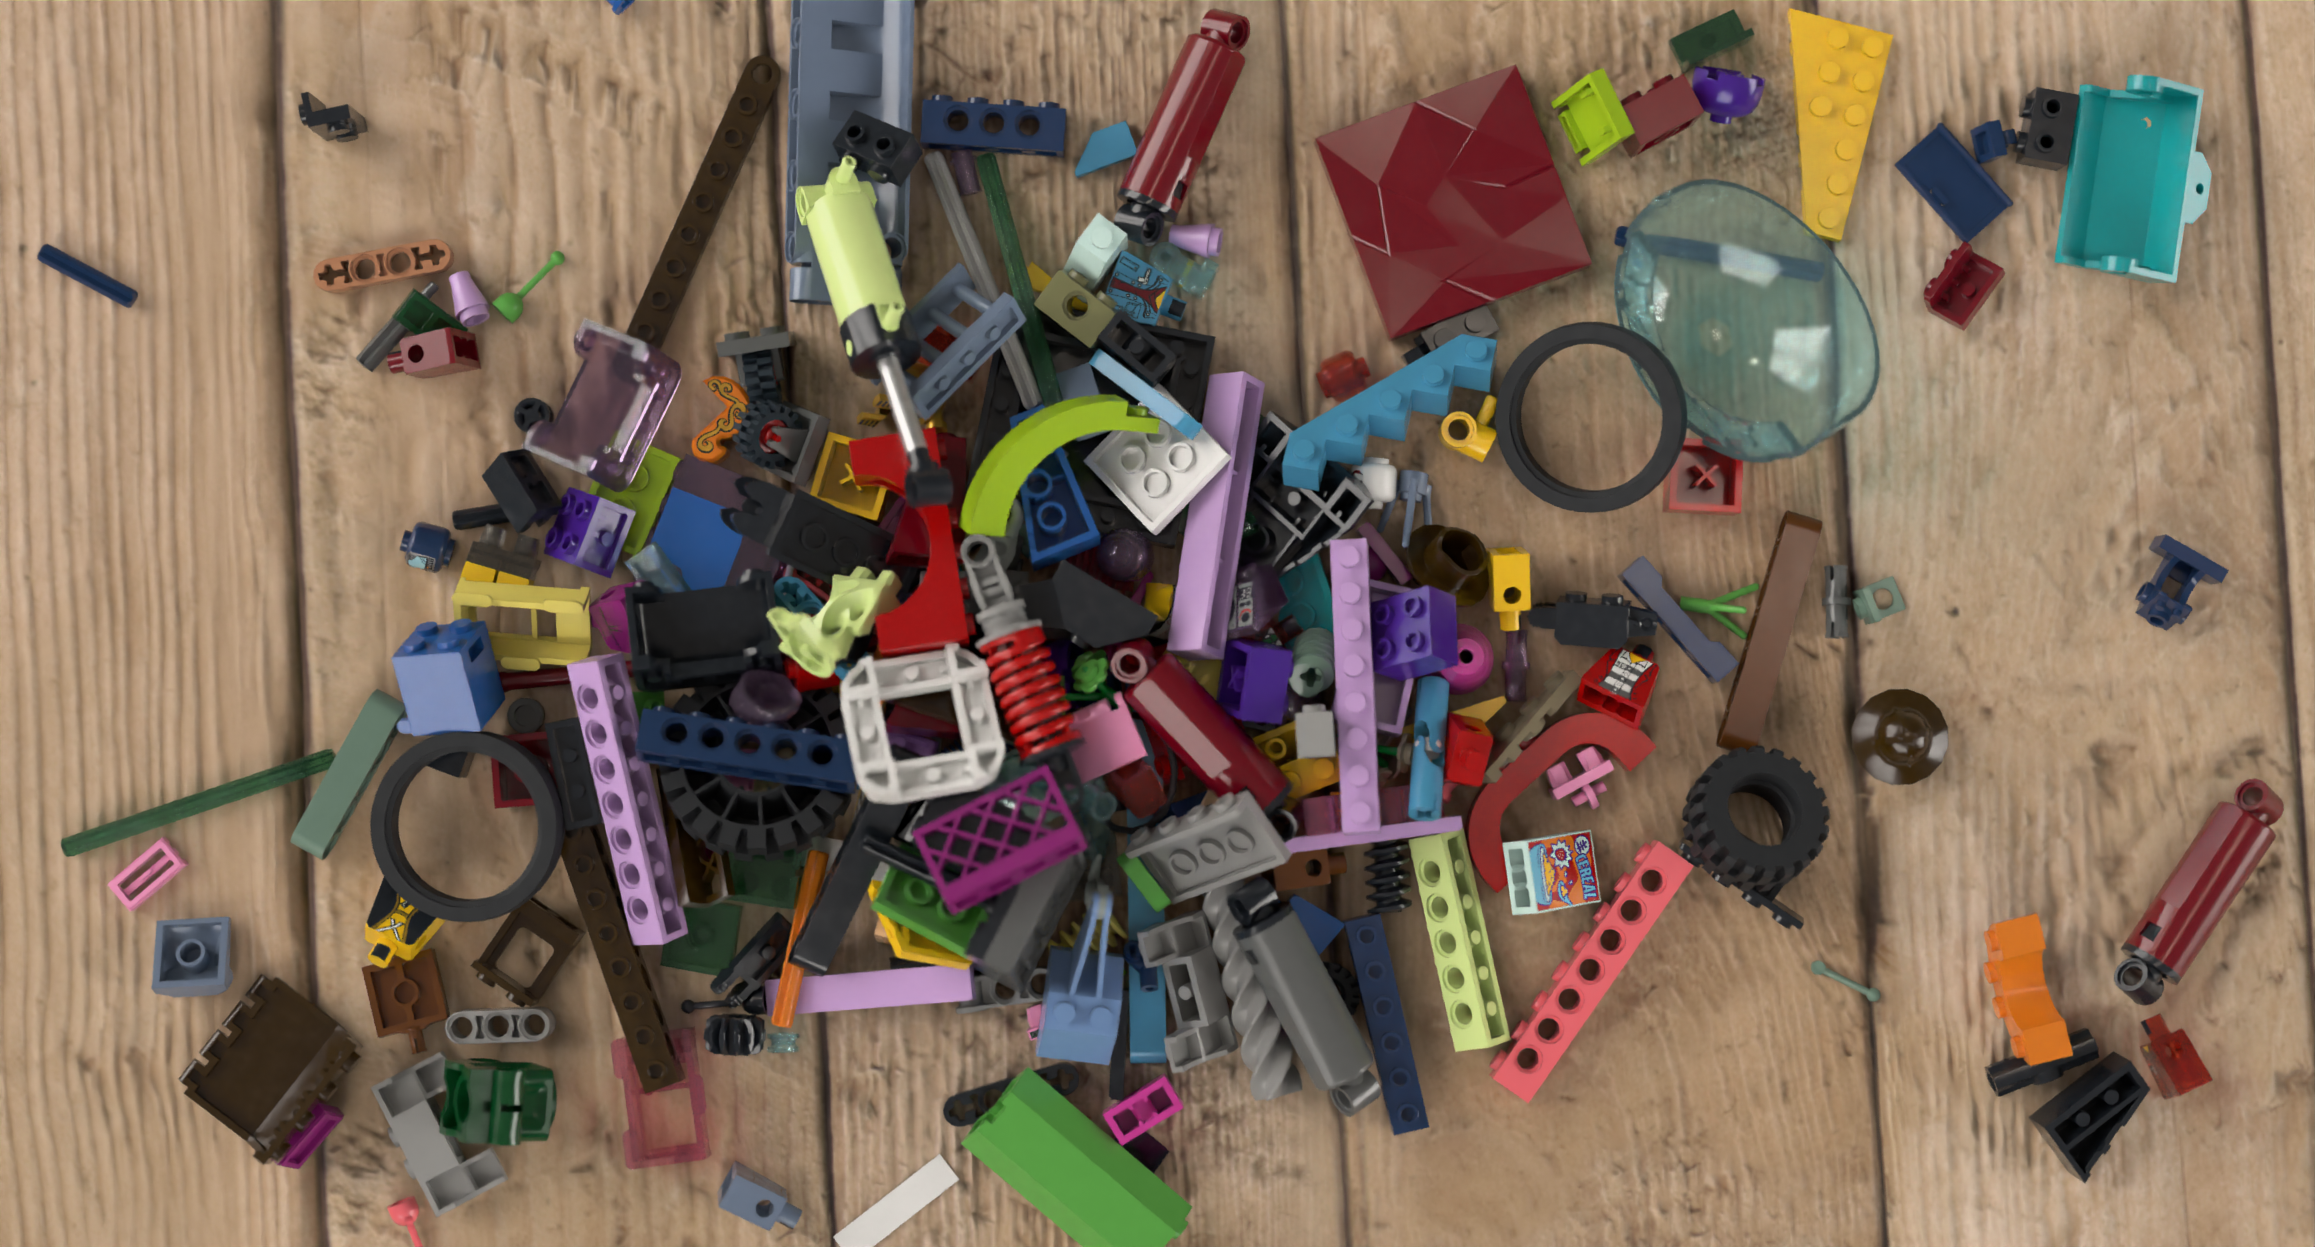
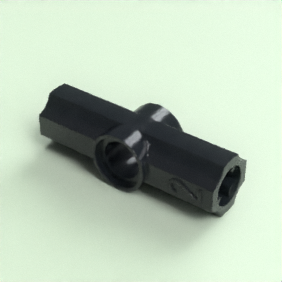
[1985,1028,2100,1097]

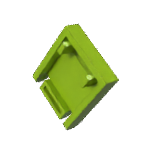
[1551,68,1635,167]

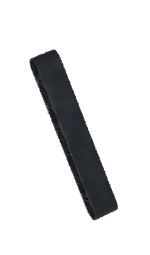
[788,743,926,976]

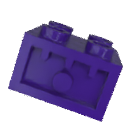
[544,487,636,578]

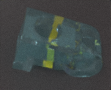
[1150,242,1219,300]

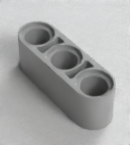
[445,1006,556,1044]

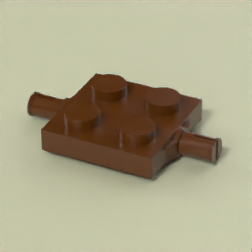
[362,948,451,1055]

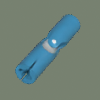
[1408,676,1450,822]

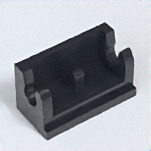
[482,448,563,533]

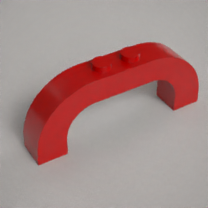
[1465,713,1657,893]

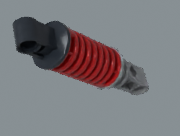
[961,534,1087,813]

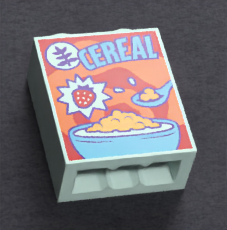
[1502,830,1601,915]

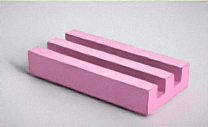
[107,837,188,912]

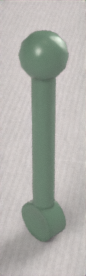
[1810,960,1881,1002]

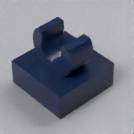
[1970,120,2017,164]

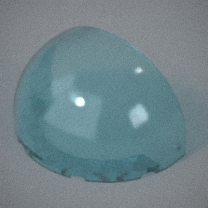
[1614,179,1880,463]

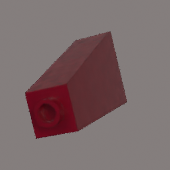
[886,432,966,568]

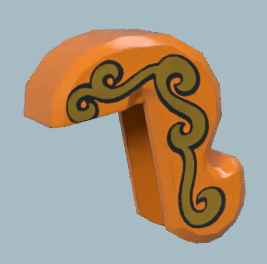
[692,376,750,465]

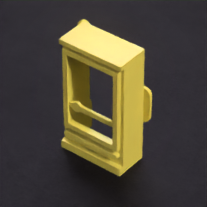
[452,577,592,671]

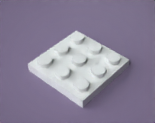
[1084,383,1232,536]

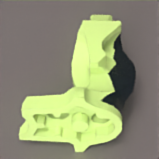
[767,566,903,678]

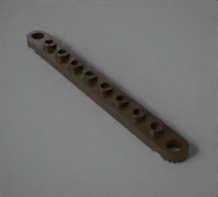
[613,56,781,384]

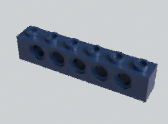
[635,706,858,794]
[1343,913,1429,1135]

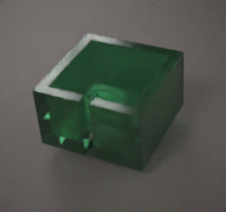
[726,849,807,910]

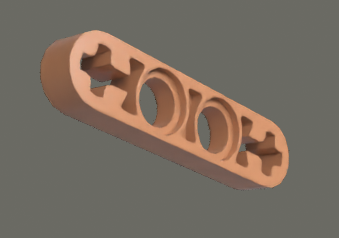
[313,239,454,293]

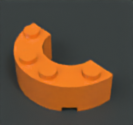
[1983,913,2073,1066]

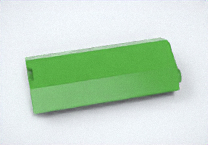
[961,1067,1192,1247]

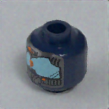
[400,522,456,573]

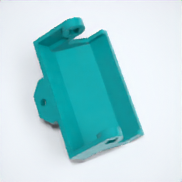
[2054,75,2212,283]

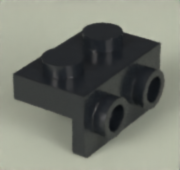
[298,92,368,142]

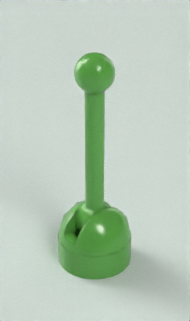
[492,251,565,324]

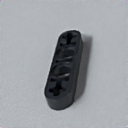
[943,1062,1080,1127]

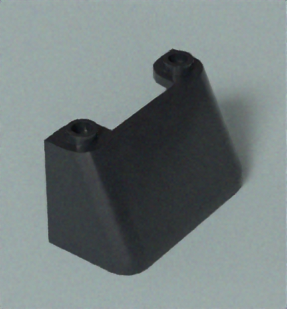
[624,568,784,692]

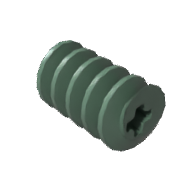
[1288,627,1335,698]

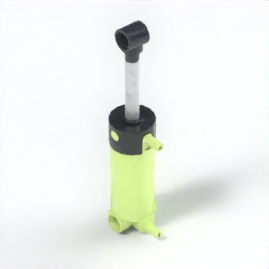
[796,156,953,508]

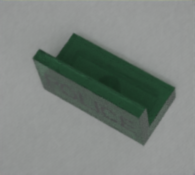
[1668,9,1754,74]

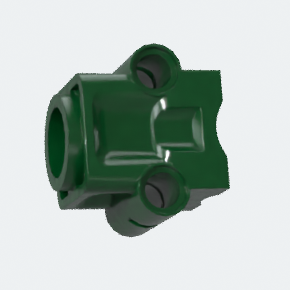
[439,1058,557,1146]

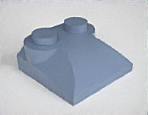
[151,917,233,997]

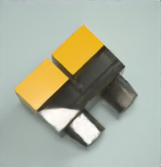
[459,524,542,586]

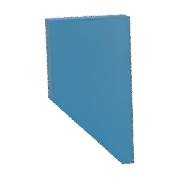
[1075,121,1137,178]

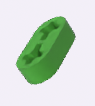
[1116,853,1172,913]

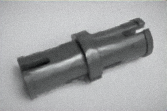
[1822,565,1851,639]

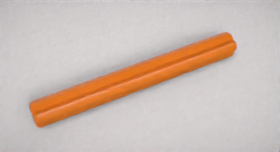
[771,850,829,1028]

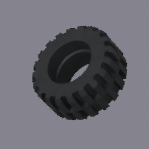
[1682,746,1830,892]

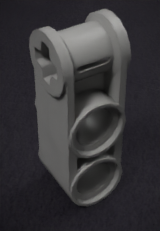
[956,966,1047,1014]

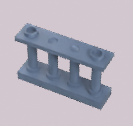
[870,263,1027,420]

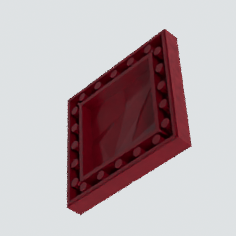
[1314,64,1592,342]

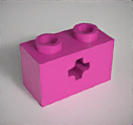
[1103,1072,1184,1146]

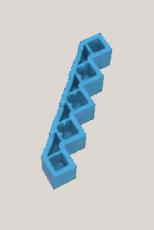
[1282,334,1497,491]

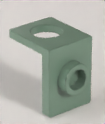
[1852,576,1906,625]

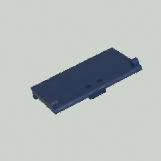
[1894,123,2013,243]

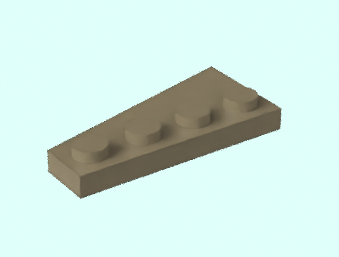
[1482,670,1581,783]

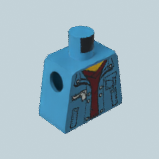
[1106,250,1187,326]

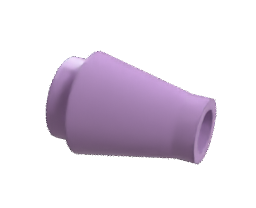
[1169,224,1223,259]
[449,271,490,327]

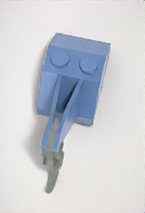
[1036,854,1124,1065]

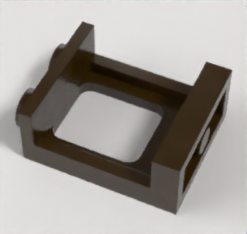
[471,897,586,1007]

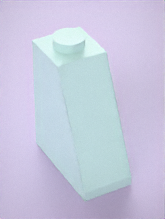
[1063,213,1128,304]

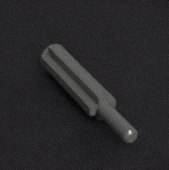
[356,282,439,372]

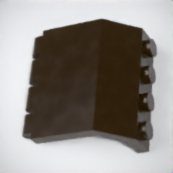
[178,974,363,1165]

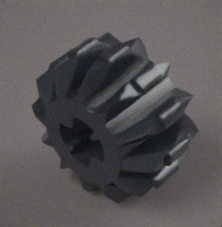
[704,1013,766,1056]

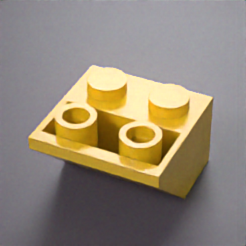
[1253,720,1340,799]

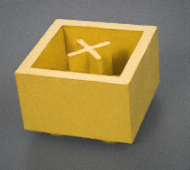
[810,432,891,524]

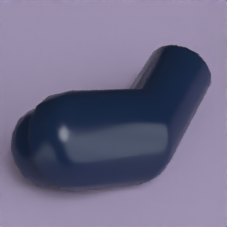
[1123,940,1158,993]

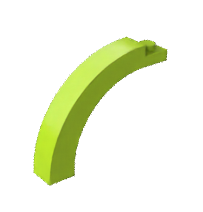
[959,395,1160,537]

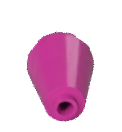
[1426,623,1494,695]

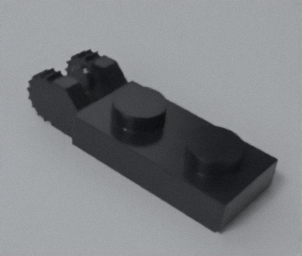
[710,911,792,1009]

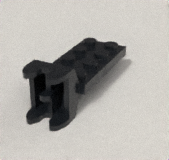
[719,477,918,596]

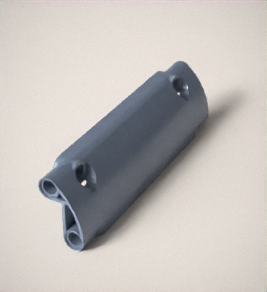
[785,0,915,305]

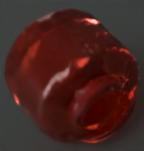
[1316,350,1372,403]

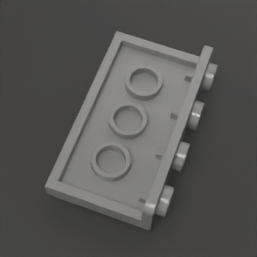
[1124,791,1291,904]

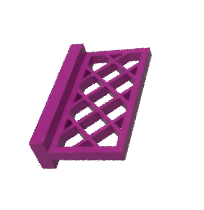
[912,765,1088,915]

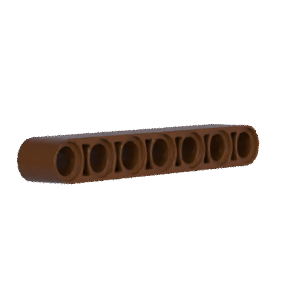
[1716,510,1822,751]

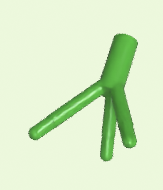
[1680,583,1759,639]

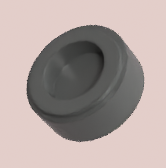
[507,698,545,733]

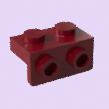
[1923,241,2005,331]

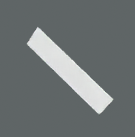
[833,1154,959,1247]

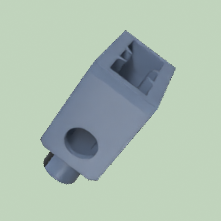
[717,1161,802,1231]

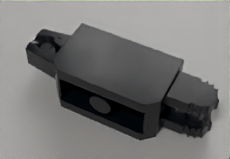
[1527,591,1658,649]

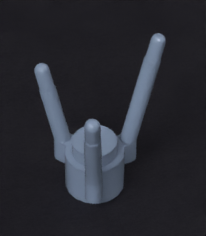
[1377,470,1432,548]

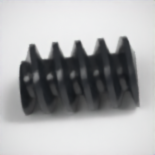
[1364,839,1412,914]

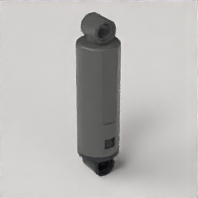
[1227,876,1381,1117]

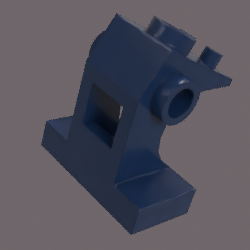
[2135,534,2229,631]

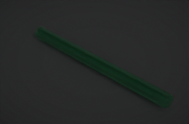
[977,153,1064,408]
[60,749,336,857]

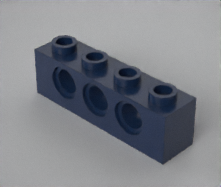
[920,95,1067,158]

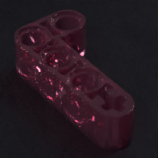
[1300,785,1445,836]

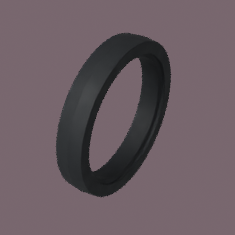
[1495,322,1688,513]
[370,731,565,922]

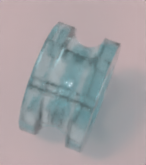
[767,1032,800,1053]

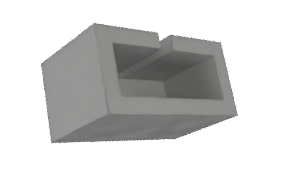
[1295,704,1337,759]

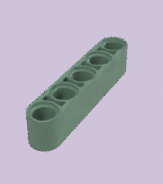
[290,689,407,860]

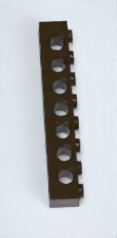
[561,825,686,1094]

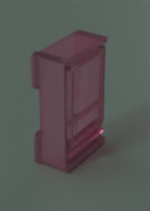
[611,1026,712,1170]

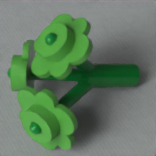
[1054,650,1134,715]

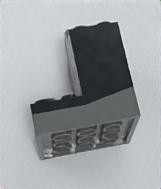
[893,790,1088,994]

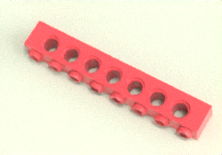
[1489,840,1694,1104]

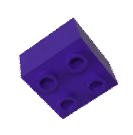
[1371,585,1458,681]
[1216,637,1294,724]

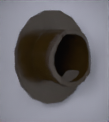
[1405,524,1489,608]
[1851,689,1948,785]

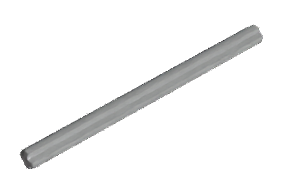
[924,151,1044,410]

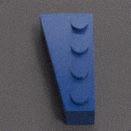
[1010,404,1101,572]

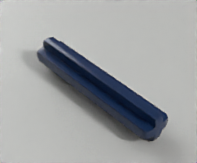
[37,244,138,308]

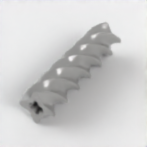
[1202,879,1302,1101]

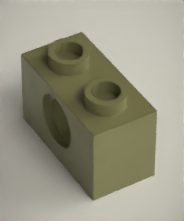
[1034,268,1119,348]

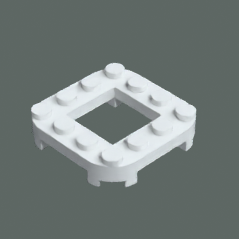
[841,643,1005,804]

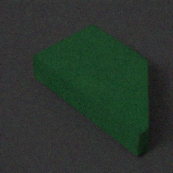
[392,288,468,335]

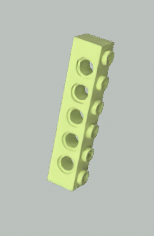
[1408,828,1511,1052]

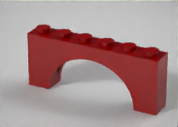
[848,427,976,660]

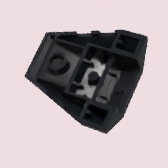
[1237,411,1374,591]

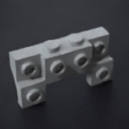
[1137,909,1239,1073]
[371,1051,508,1217]

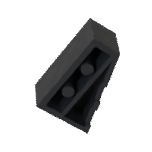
[2029,1051,2150,1183]

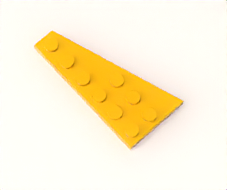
[1787,8,1893,242]

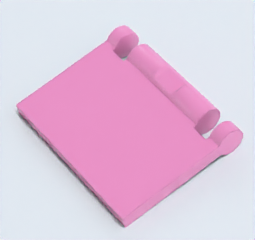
[1047,691,1148,790]

